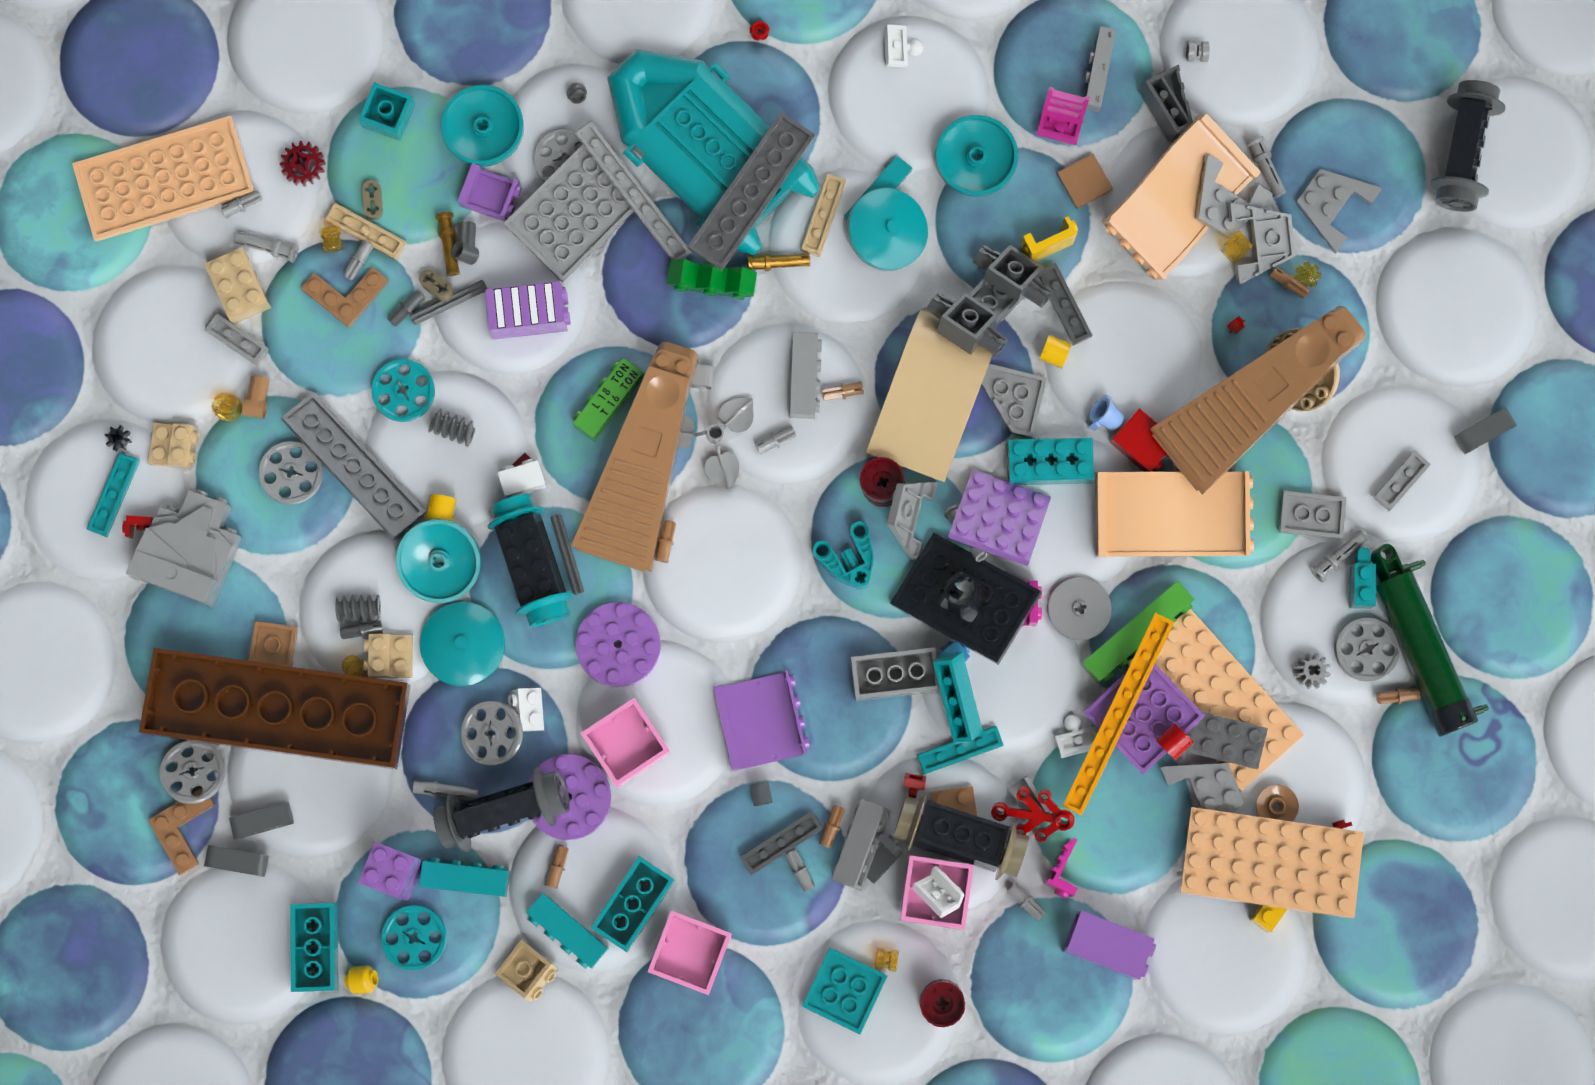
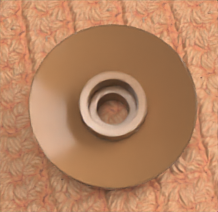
[1256,785,1299,822]

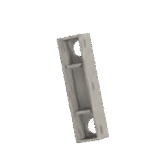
[1085,26,1116,113]

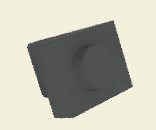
[866,832,903,884]

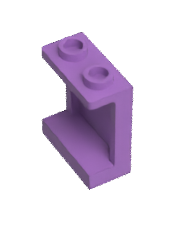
[458,163,522,222]

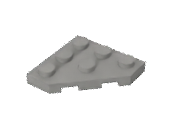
[981,364,1047,439]

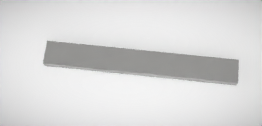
[574,120,692,260]

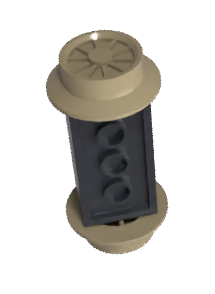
[893,793,1029,880]

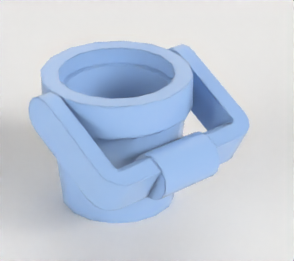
[1088,395,1124,431]

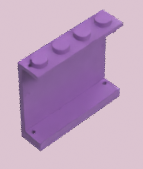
[713,670,810,771]

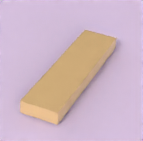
[800,174,846,257]
[324,202,406,260]

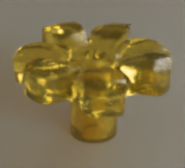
[1294,262,1321,287]

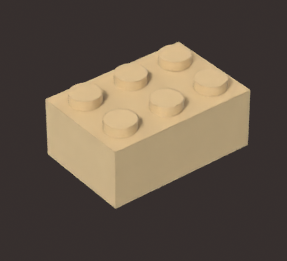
[204,247,271,325]

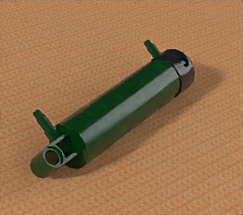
[1371,544,1489,737]

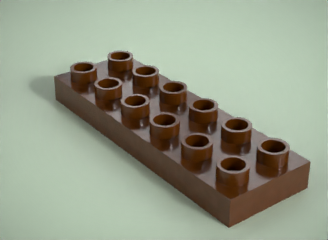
[139,648,411,770]

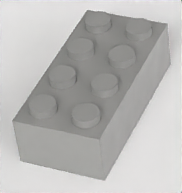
[850,647,940,702]

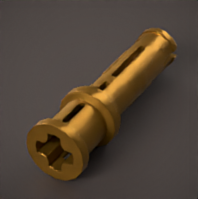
[435,212,460,276]
[747,253,810,271]

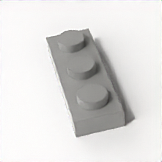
[205,314,269,366]
[1373,451,1431,511]

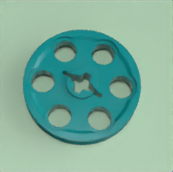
[371,359,435,422]
[381,905,447,970]

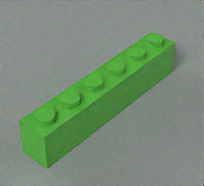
[1081,581,1195,684]

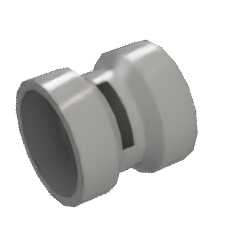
[1186,41,1210,62]

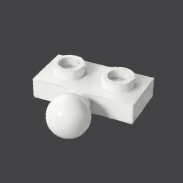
[884,24,923,68]
[1055,715,1098,758]

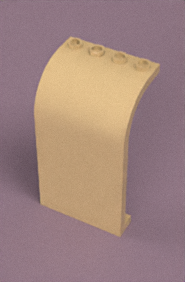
[866,307,993,482]

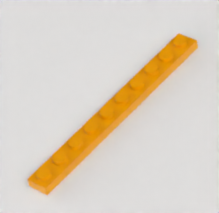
[1063,613,1175,815]

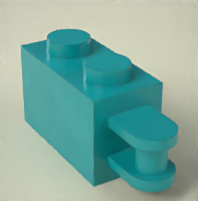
[1350,547,1376,609]

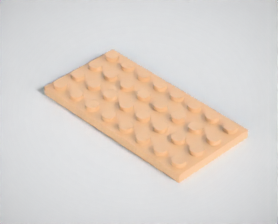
[72,116,254,242]
[1127,609,1304,791]
[1180,807,1364,918]

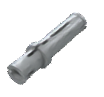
[413,780,479,801]

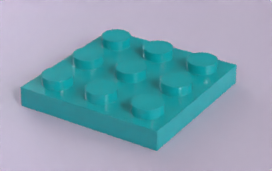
[802,947,888,1035]

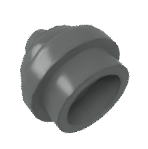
[566,83,587,104]

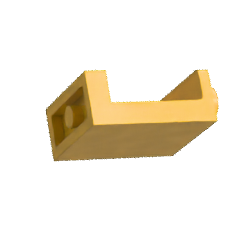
[1020,216,1078,261]

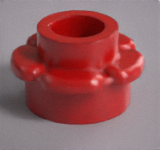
[750,21,770,41]
[1226,316,1246,334]

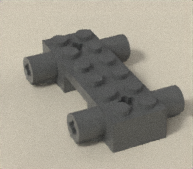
[927,245,1053,356]

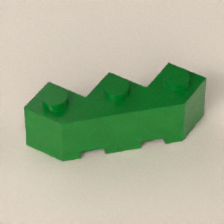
[666,259,757,300]

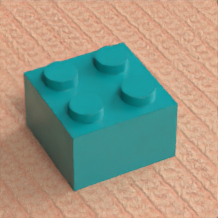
[359,82,415,141]

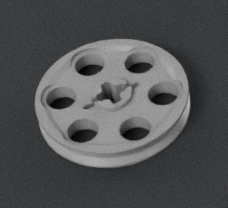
[534,129,580,183]
[259,441,323,504]
[1335,618,1400,682]
[461,701,523,765]
[159,741,225,804]

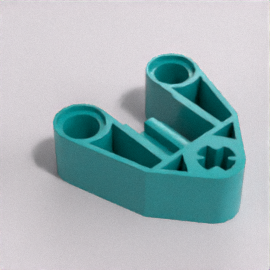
[813,521,874,589]

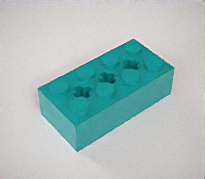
[1007,438,1094,485]
[591,856,676,953]
[290,903,339,992]

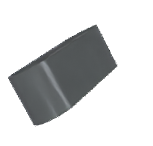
[1454,407,1517,454]
[229,802,294,839]
[204,845,269,877]

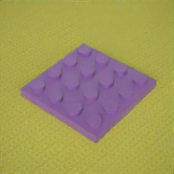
[948,469,1051,566]
[1084,664,1205,774]

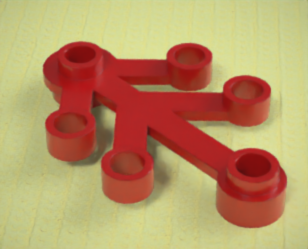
[991,786,1075,842]

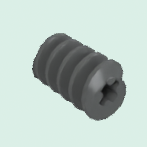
[428,408,475,447]
[335,595,381,622]

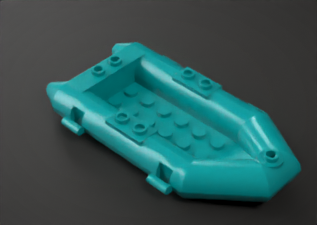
[607,49,821,256]

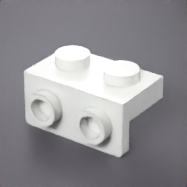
[508,688,544,733]
[913,866,964,918]

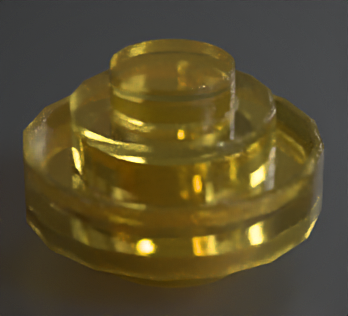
[211,393,242,421]

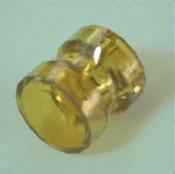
[319,226,343,253]
[342,655,364,676]
[875,948,899,972]

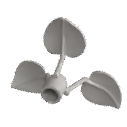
[678,397,754,489]

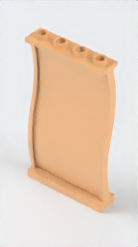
[1101,113,1261,280]
[1095,471,1254,557]

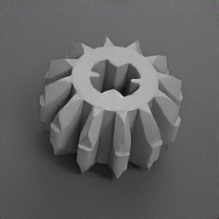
[1294,653,1331,689]

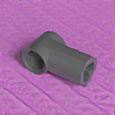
[451,221,479,265]

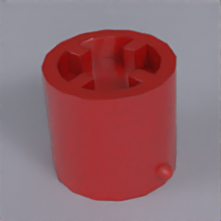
[1156,723,1194,760]

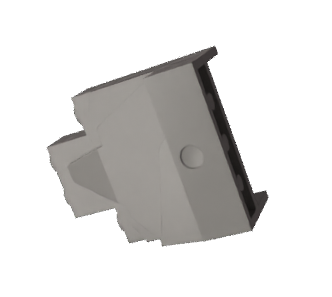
[126,489,242,609]

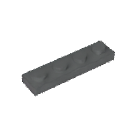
[1040,263,1093,346]
[740,811,823,876]

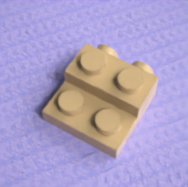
[148,423,199,470]
[364,634,413,678]
[495,939,557,1002]

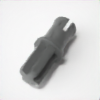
[388,290,425,327]
[340,620,383,640]

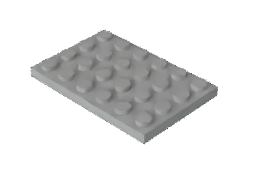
[503,145,650,283]

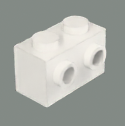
[498,459,547,498]

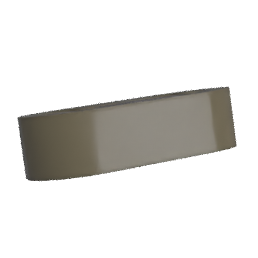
[362,180,383,220]
[419,269,454,301]

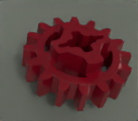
[279,141,326,187]

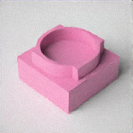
[581,698,671,788]
[899,855,974,930]
[648,911,732,995]

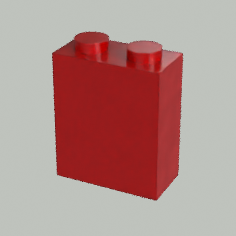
[1110,408,1169,472]

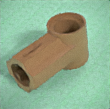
[242,375,270,419]

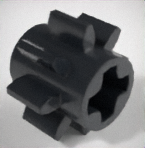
[104,425,132,452]

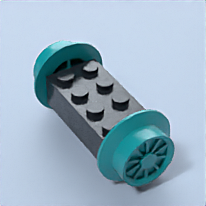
[487,494,573,628]

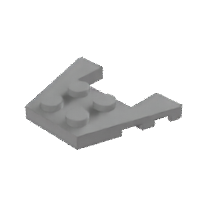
[1195,154,1273,239]
[1296,169,1382,254]
[1228,203,1296,284]
[887,481,938,561]
[1161,763,1244,834]

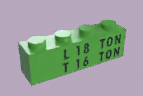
[573,358,644,442]

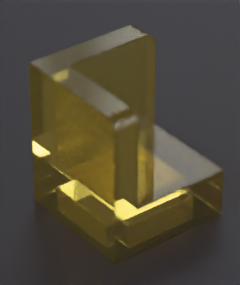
[1220,231,1253,265]

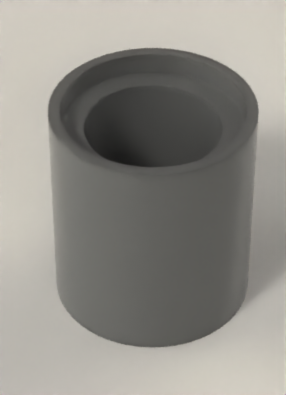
[750,781,773,806]

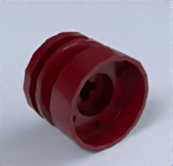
[860,457,905,507]
[920,979,966,1028]

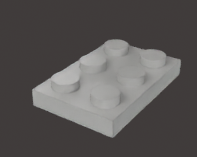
[1279,491,1347,540]

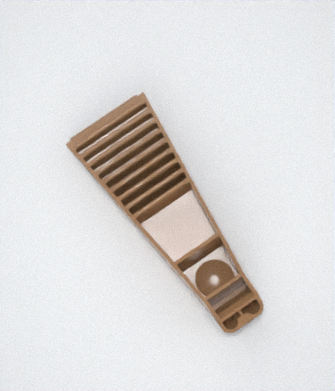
[1150,306,1365,495]
[571,342,698,572]

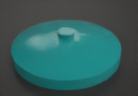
[441,85,524,167]
[935,115,1018,197]
[847,188,928,271]
[396,519,481,603]
[420,602,505,687]

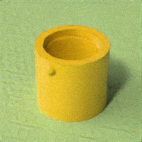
[1039,335,1072,369]
[425,494,457,521]

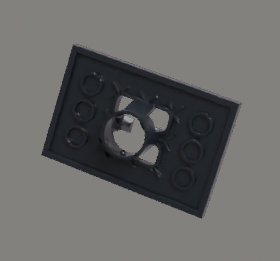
[890,533,1042,665]

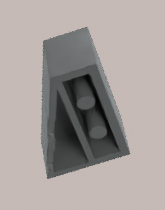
[1138,64,1193,142]

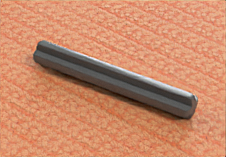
[410,280,487,325]
[551,514,584,595]

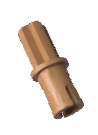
[1269,266,1309,298]
[822,381,864,401]
[655,520,676,563]
[1376,687,1420,704]
[819,805,845,848]
[544,845,569,889]

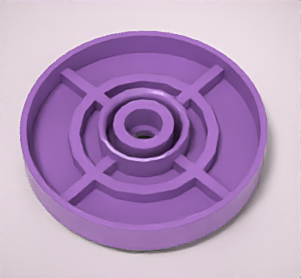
[576,602,661,688]
[528,754,611,840]

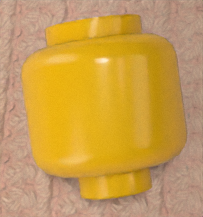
[344,965,378,994]

